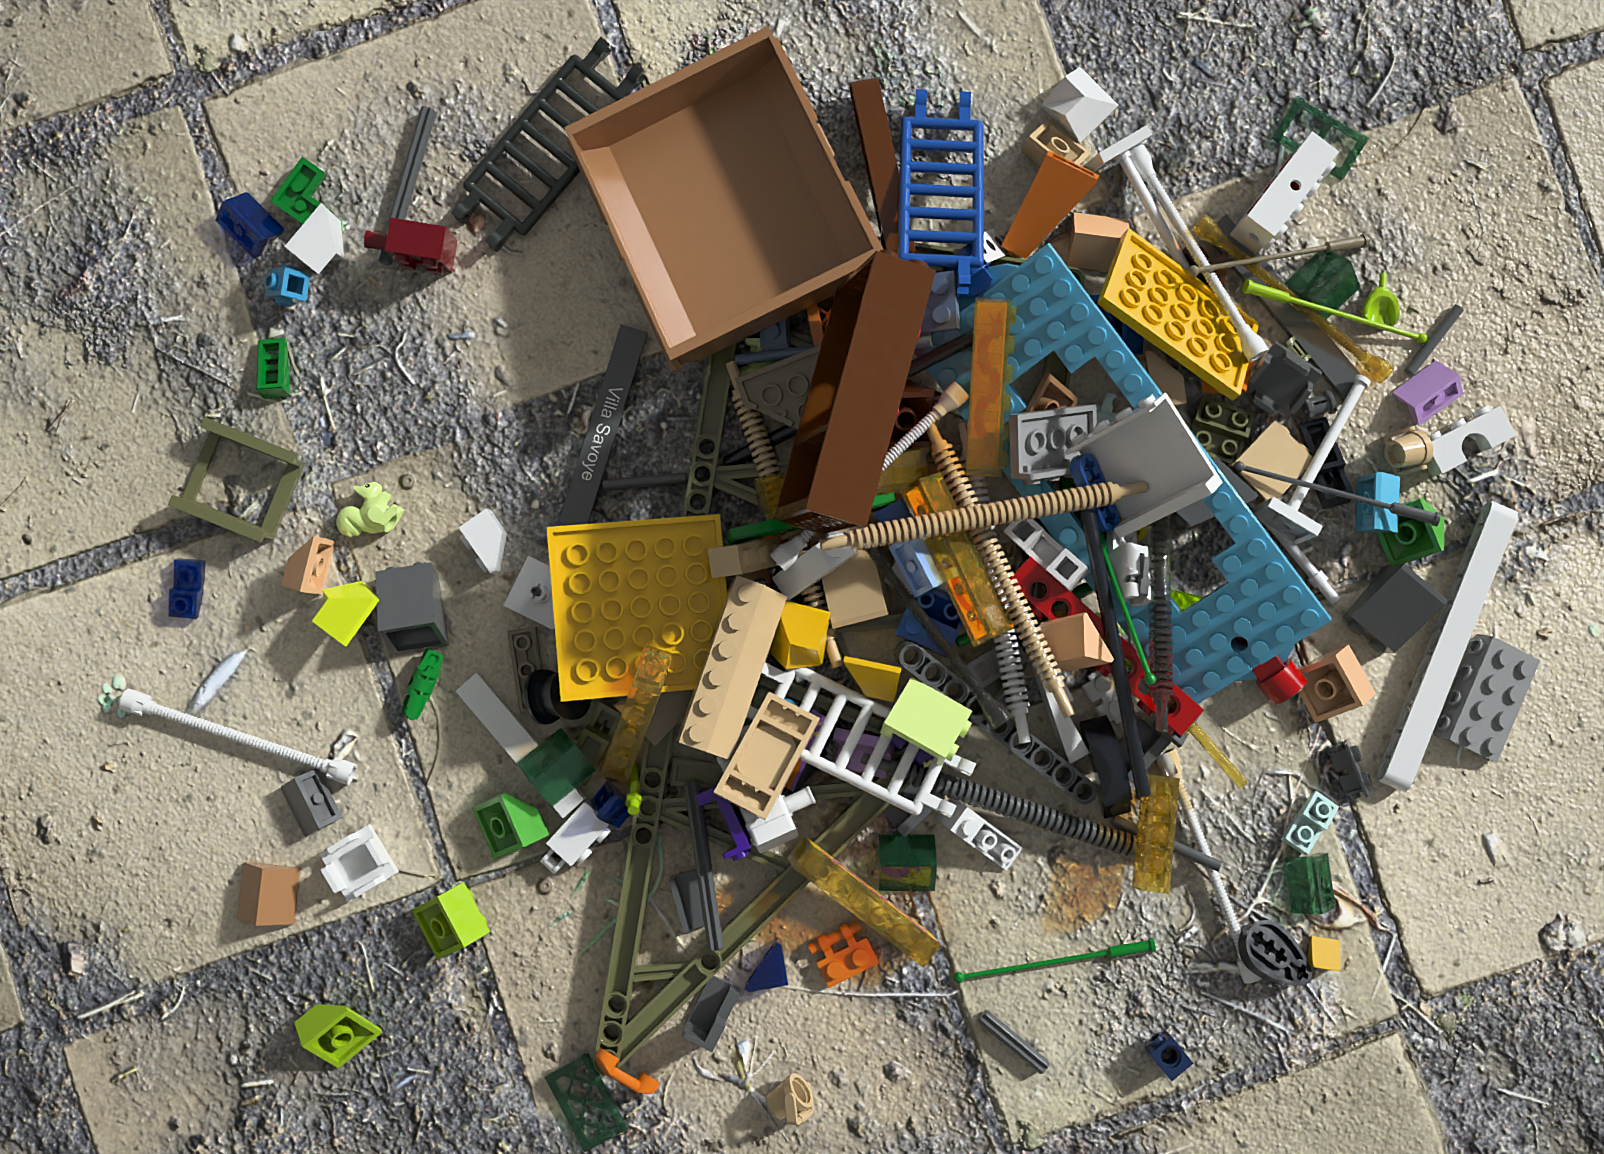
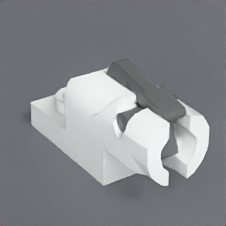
[1106,531,1151,606]

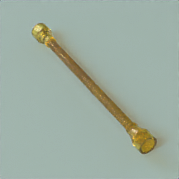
[1191,213,1394,384]

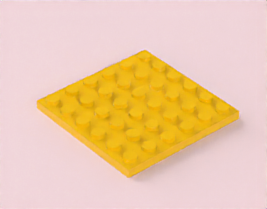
[547,514,727,702]

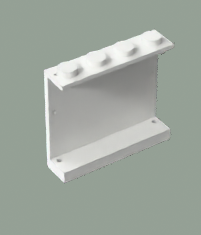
[1064,392,1223,539]

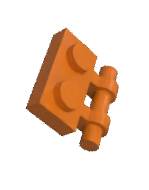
[808,920,879,988]

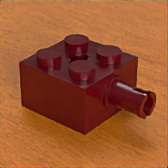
[364,217,458,275]

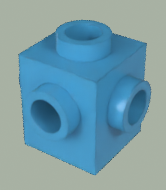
[264,264,310,307]

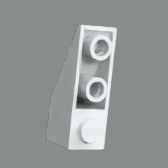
[935,797,1023,871]

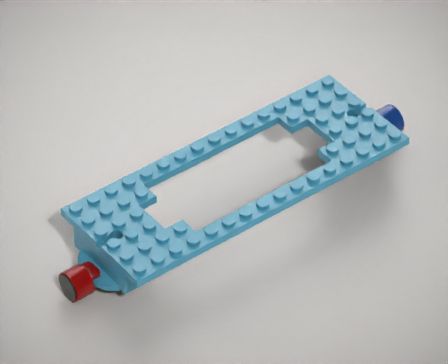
[914,243,1331,705]

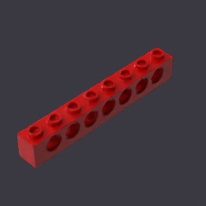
[1010,556,1204,736]

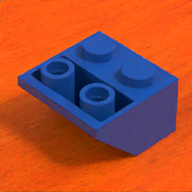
[895,588,963,658]

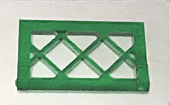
[544,1053,628,1152]

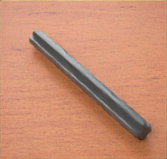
[376,106,436,265]
[684,780,723,951]

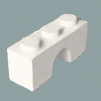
[1425,405,1516,477]
[1003,518,1090,592]

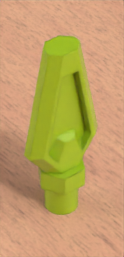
[625,762,641,815]

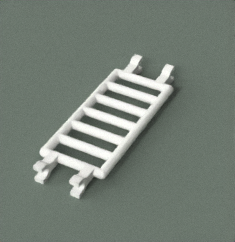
[746,662,976,818]

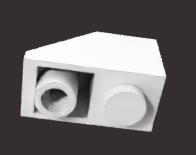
[459,508,507,575]

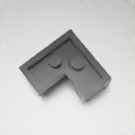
[682,975,741,1052]

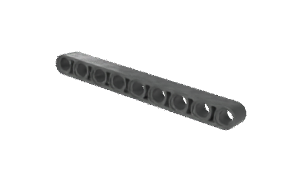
[894,640,1098,805]

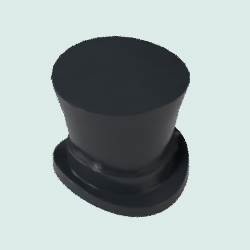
[524,669,592,725]

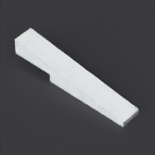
[1016,606,1089,764]
[456,672,587,818]

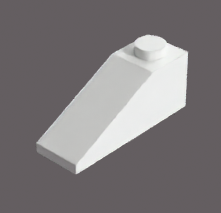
[772,532,858,601]

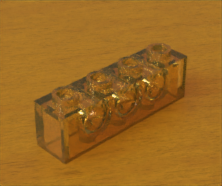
[1132,775,1180,894]

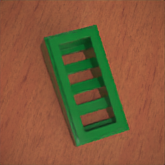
[256,338,290,399]

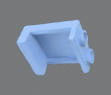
[889,531,975,598]

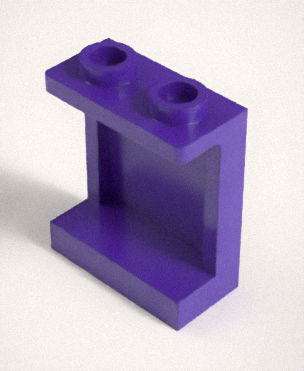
[695,785,754,862]

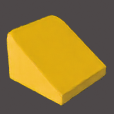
[1307,935,1341,971]

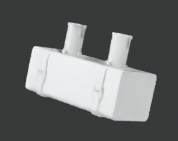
[716,725,816,853]

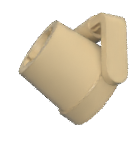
[1384,426,1433,476]
[767,1073,813,1126]

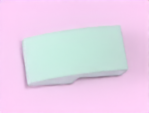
[1281,791,1339,855]

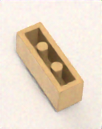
[707,536,781,578]

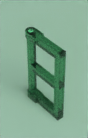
[1271,96,1369,181]

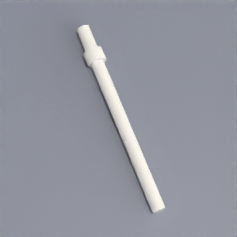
[1247,501,1340,604]

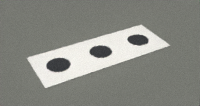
[984,228,1008,263]

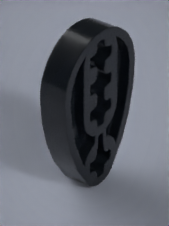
[1238,920,1312,986]

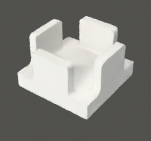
[320,824,399,903]

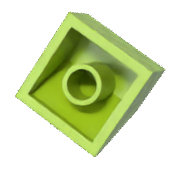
[411,882,490,960]

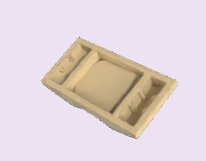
[714,692,820,821]

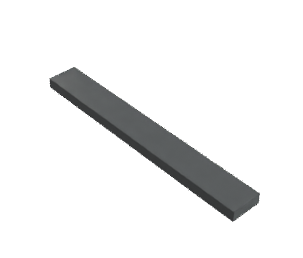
[1203,214,1361,401]

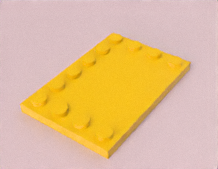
[1097,228,1259,401]

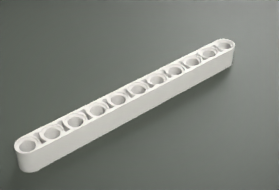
[1376,500,1518,792]

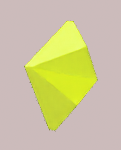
[312,581,379,646]

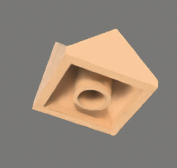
[281,536,335,595]

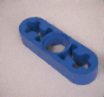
[1070,453,1120,533]

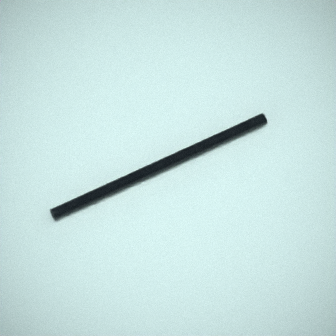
[723,330,975,466]
[1080,510,1151,797]

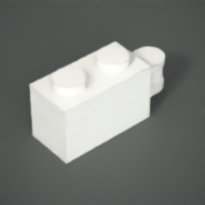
[540,799,613,875]

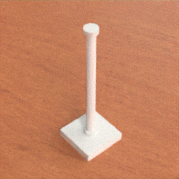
[1086,125,1196,277]
[1251,374,1371,544]

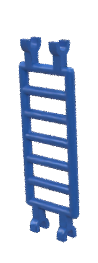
[897,89,984,297]

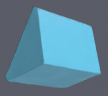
[1355,472,1400,533]

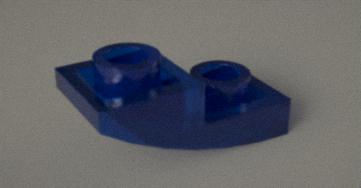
[168,558,206,619]

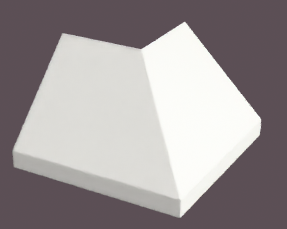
[1041,67,1119,144]
[284,204,344,274]

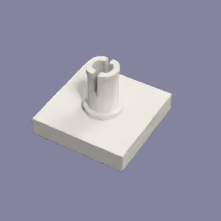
[503,556,555,630]

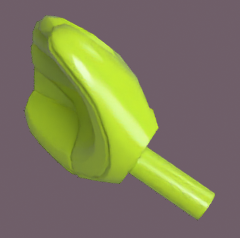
[1361,273,1400,327]

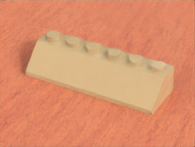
[676,575,787,761]

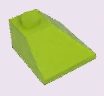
[294,1004,382,1069]

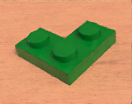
[270,157,333,225]

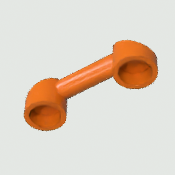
[595,1048,661,1094]

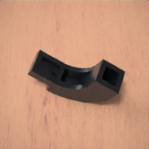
[1080,715,1133,819]

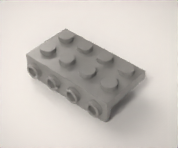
[1009,404,1097,484]
[1433,634,1540,763]

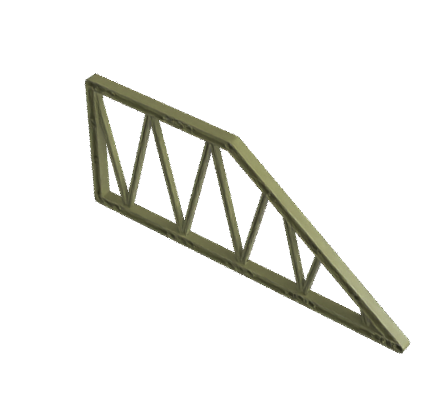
[594,236,1085,1076]

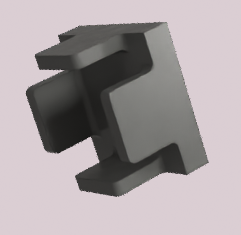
[1246,340,1322,418]

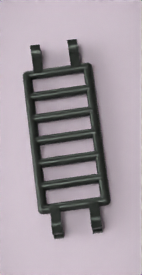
[451,37,645,253]

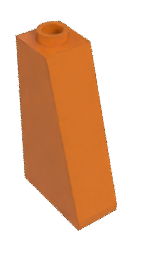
[1001,151,1099,259]

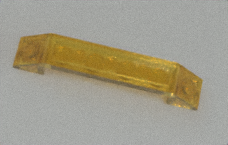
[597,644,673,786]

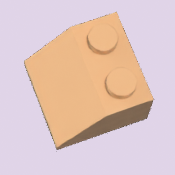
[1298,644,1376,723]

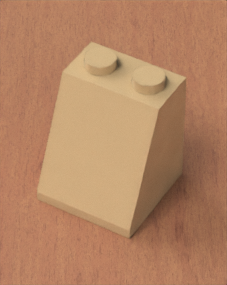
[822,545,892,629]

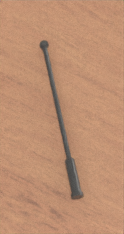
[1233,461,1441,527]

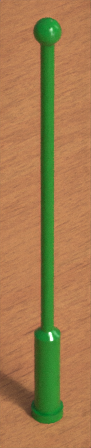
[1083,509,1156,685]
[953,938,1156,983]

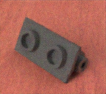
[1328,739,1373,800]

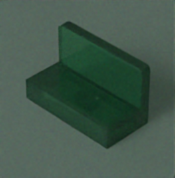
[1284,853,1336,914]

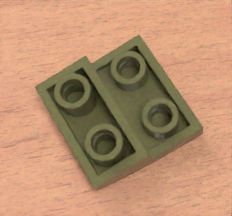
[1189,396,1255,466]

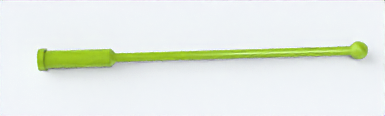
[1242,279,1427,344]

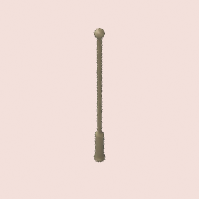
[1188,234,1370,277]

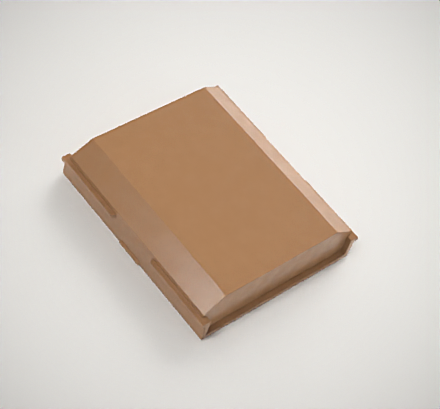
[564,26,883,373]

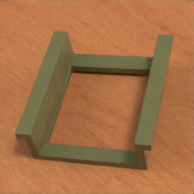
[168,417,306,542]

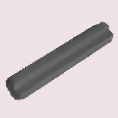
[978,1010,1050,1074]

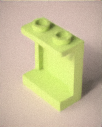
[880,677,972,767]

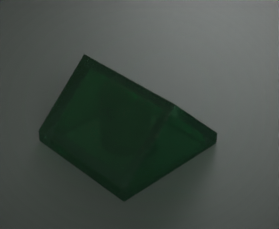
[1285,251,1361,325]
[516,728,596,807]
[879,834,937,891]

